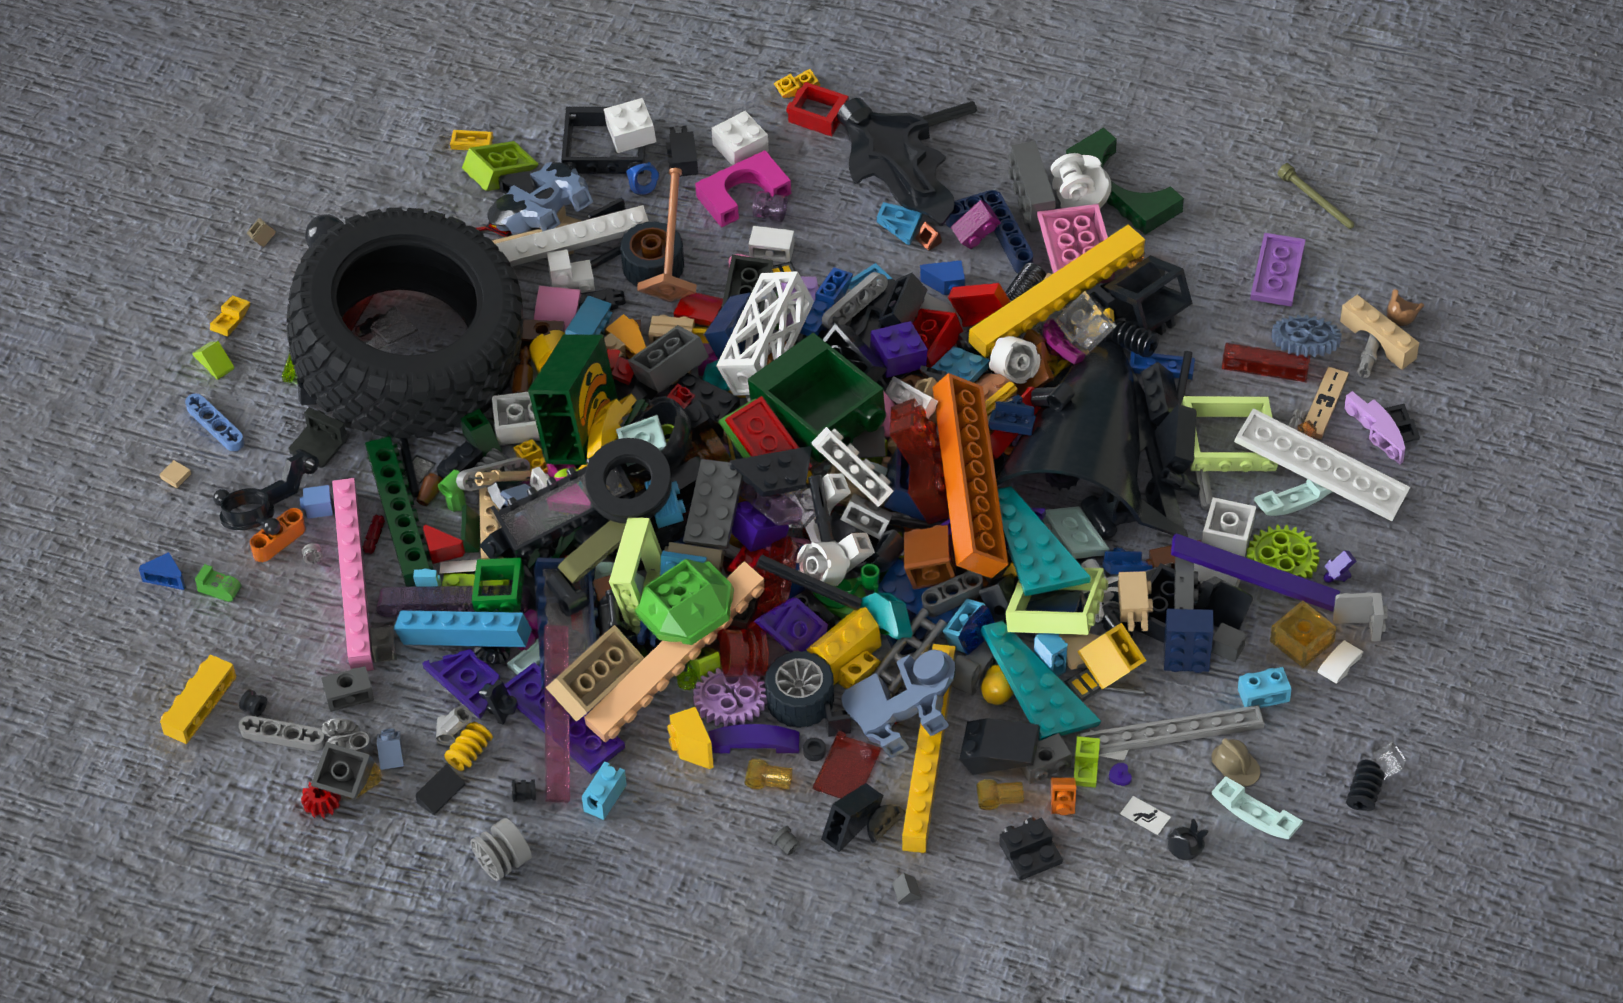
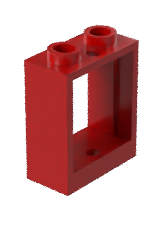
[786,82,849,137]

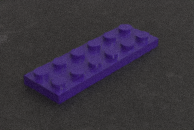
[505,662,625,775]

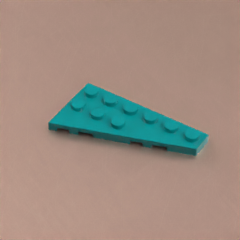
[998,486,1091,596]
[980,621,1101,741]

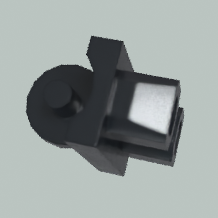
[479,680,518,725]

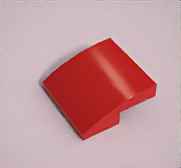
[673,293,723,326]

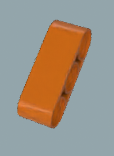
[250,508,306,562]

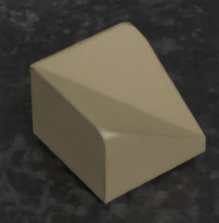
[247,218,276,247]

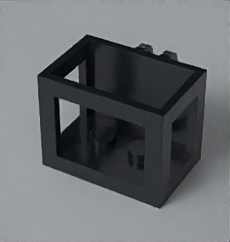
[1104,255,1193,335]

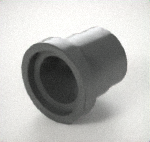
[771,826,800,855]

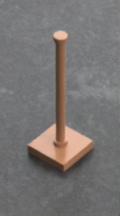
[637,168,697,302]

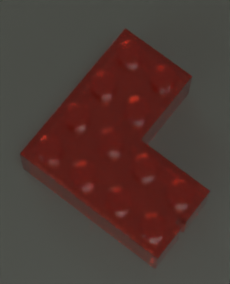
[889,398,950,524]

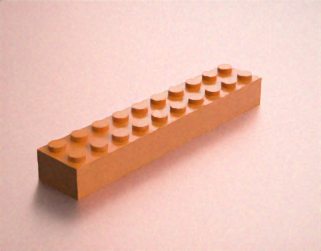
[933,373,1008,578]

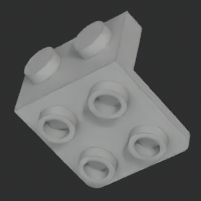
[1333,592,1387,641]

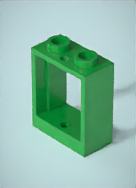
[472,558,525,613]

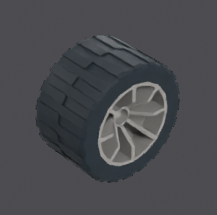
[765,651,834,728]

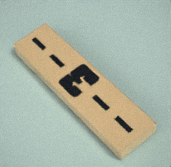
[1301,367,1349,440]

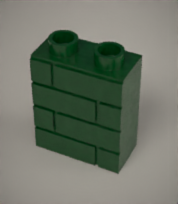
[748,333,886,463]

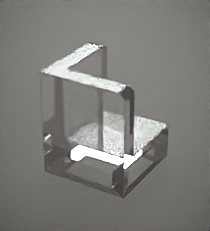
[1371,742,1406,780]

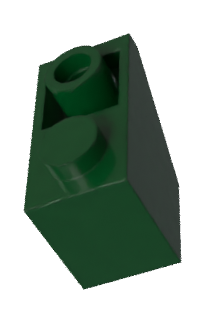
[461,409,502,457]

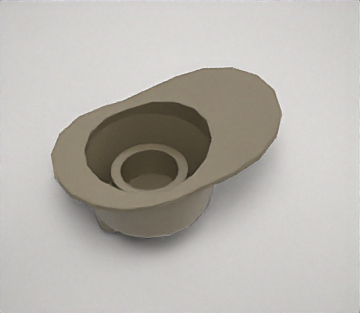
[1211,738,1261,787]

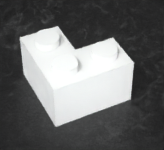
[547,249,595,293]

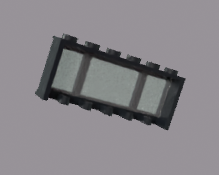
[490,457,635,558]

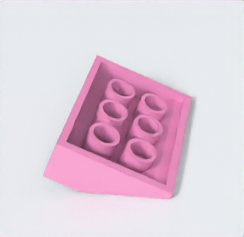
[1037,204,1115,284]

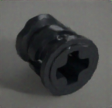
[512,779,536,802]

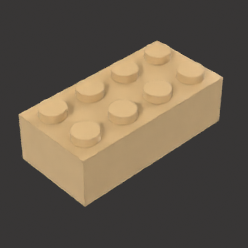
[546,625,644,722]

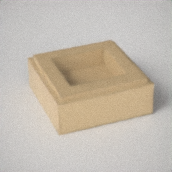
[160,460,191,488]

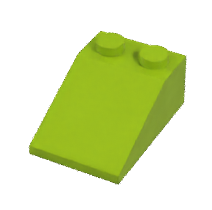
[462,141,539,191]

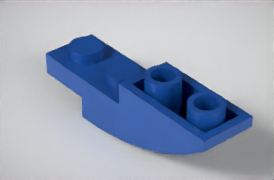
[800,268,853,336]

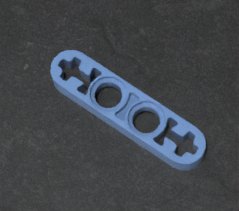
[185,393,244,451]

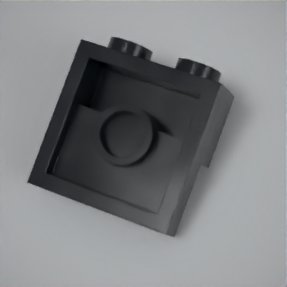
[999,817,1063,881]

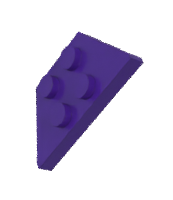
[754,598,828,653]
[422,649,500,719]

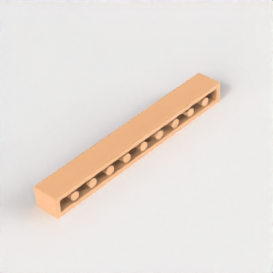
[584,561,765,743]

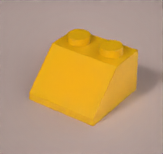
[667,707,714,769]

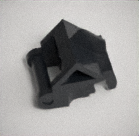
[595,589,636,638]

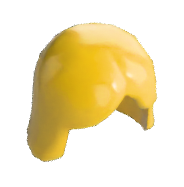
[981,665,1014,705]

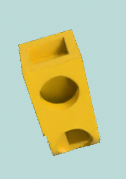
[838,651,881,689]

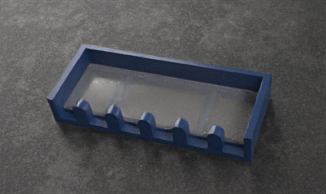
[534,558,599,688]

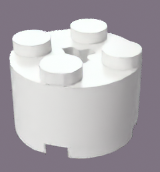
[989,336,1041,384]
[796,542,850,586]

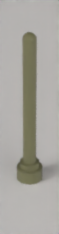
[1277,163,1354,229]

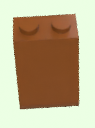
[904,525,957,590]

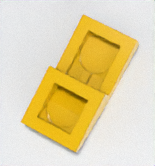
[210,295,250,337]

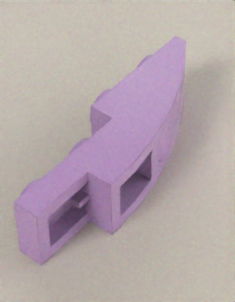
[1344,391,1405,464]

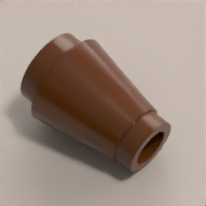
[416,473,443,507]

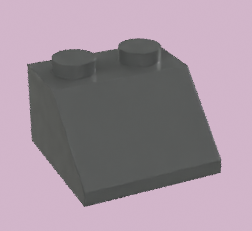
[311,742,374,799]

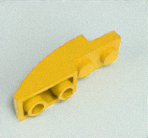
[587,394,637,458]

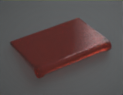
[812,731,882,799]

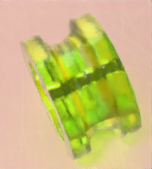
[677,667,697,690]

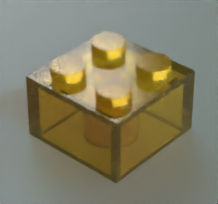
[1270,601,1336,668]

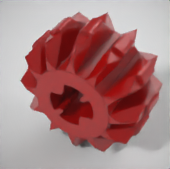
[301,782,341,819]

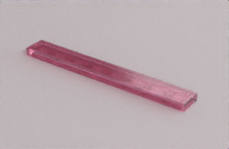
[544,624,570,803]

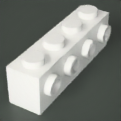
[812,427,893,507]

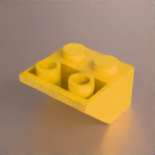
[1077,623,1147,689]

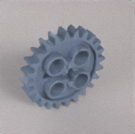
[1271,315,1342,357]

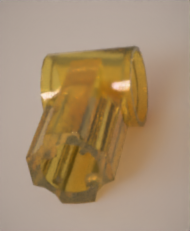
[744,759,792,790]
[976,779,1024,810]

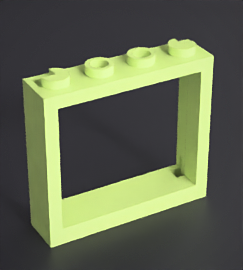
[1181,396,1278,472]
[609,517,662,636]
[1006,568,1108,635]

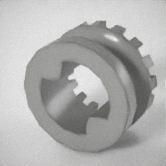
[302,543,323,564]

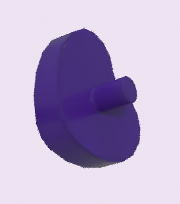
[1109,763,1132,786]

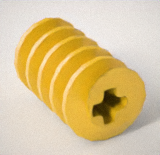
[444,722,493,771]

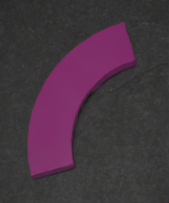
[1042,318,1086,364]

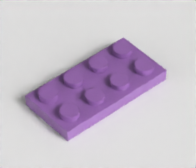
[1250,233,1306,307]

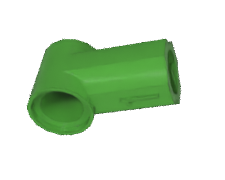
[438,470,467,512]

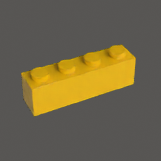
[160,654,236,744]

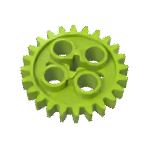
[1246,525,1319,579]

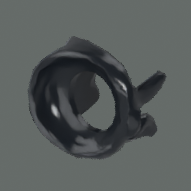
[1167,819,1208,860]

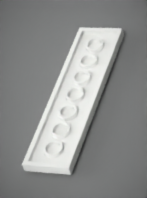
[1234,408,1410,521]

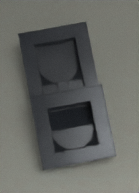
[1384,404,1420,443]

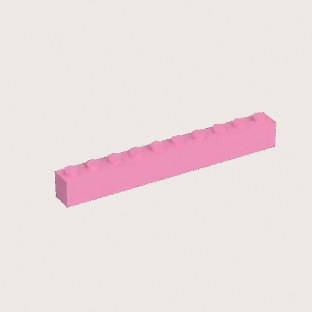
[332,478,374,671]

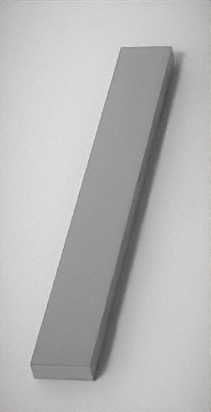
[1079,705,1265,755]

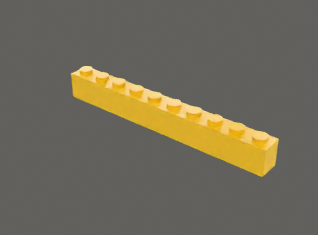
[969,224,1145,358]
[902,644,956,853]

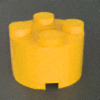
[529,330,565,372]

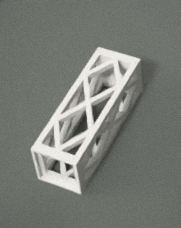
[717,271,814,395]

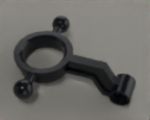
[213,449,319,535]

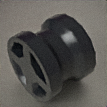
[239,689,267,717]

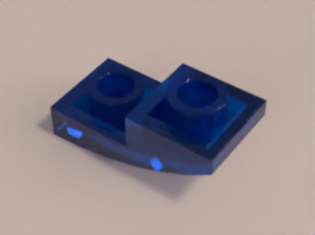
[958,605,995,655]

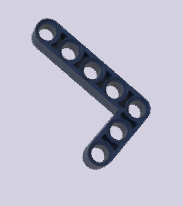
[945,190,1033,274]

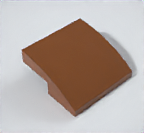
[1013,342,1054,396]

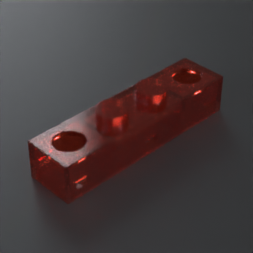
[1222,343,1311,382]
[757,536,800,614]

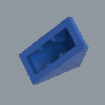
[139,552,186,590]

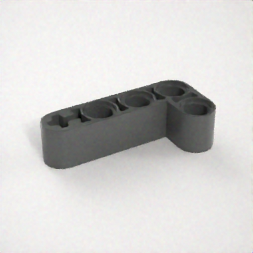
[951,620,996,696]

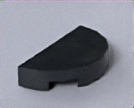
[867,804,906,843]

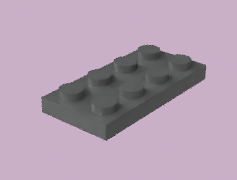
[683,459,743,549]

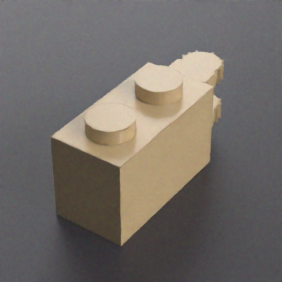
[1118,571,1153,631]

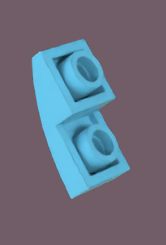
[413,569,442,591]

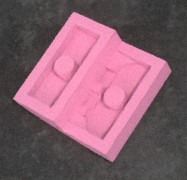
[534,286,581,331]

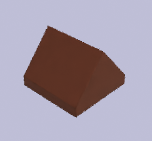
[915,222,942,250]

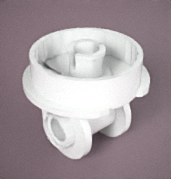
[1051,153,1111,208]

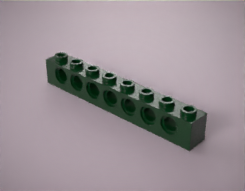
[365,436,434,588]

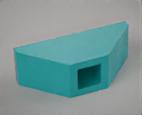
[860,593,913,640]

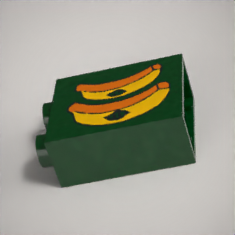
[528,334,618,465]

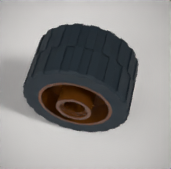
[620,221,684,287]

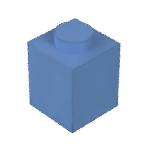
[300,485,333,519]

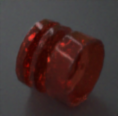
[720,628,769,678]

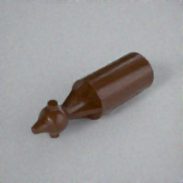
[512,346,533,394]

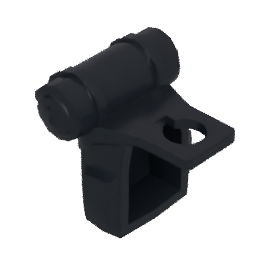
[1081,490,1136,540]

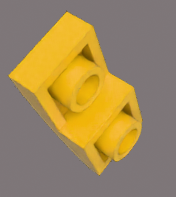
[774,69,821,98]
[513,439,548,473]

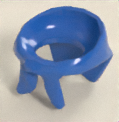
[626,162,659,195]

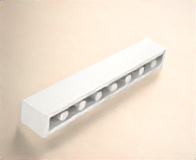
[496,205,649,267]

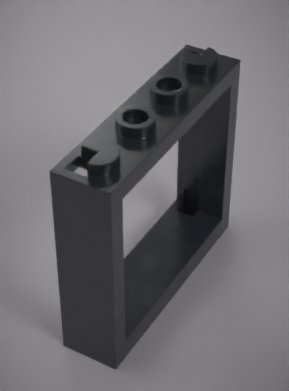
[561,106,646,174]

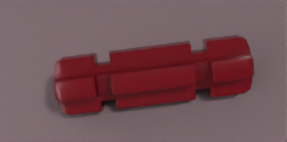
[362,514,385,554]

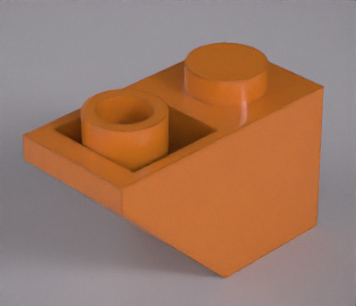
[1051,778,1076,815]

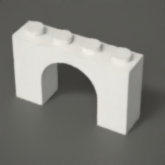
[794,473,875,573]

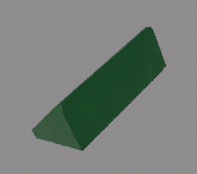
[461,505,480,553]

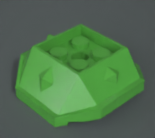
[635,559,734,645]

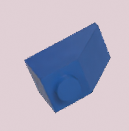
[920,261,965,295]

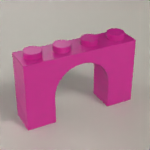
[695,150,791,228]

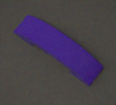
[708,724,800,753]

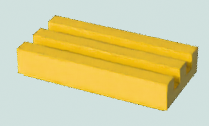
[450,130,494,150]

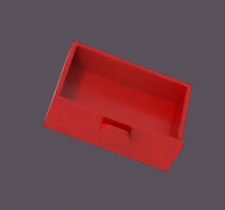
[948,283,1011,327]

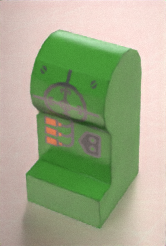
[195,564,242,602]

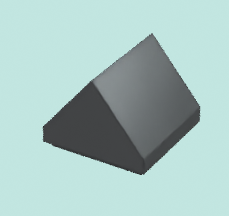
[892,873,921,904]

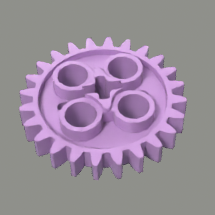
[693,665,767,727]

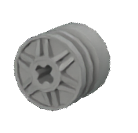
[470,818,532,881]

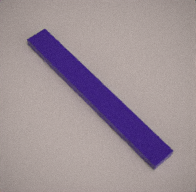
[1171,533,1340,612]

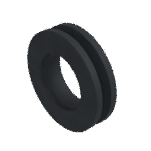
[585,438,672,524]

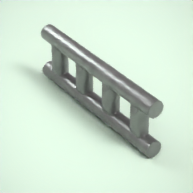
[872,608,947,695]

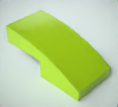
[1073,736,1100,788]

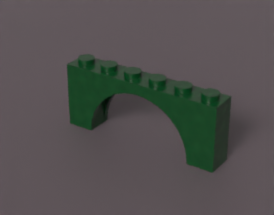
[1066,127,1184,235]

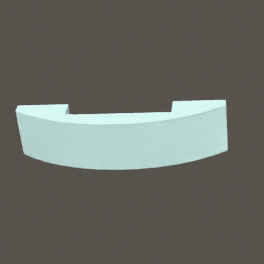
[1254,479,1333,516]
[1212,776,1303,839]

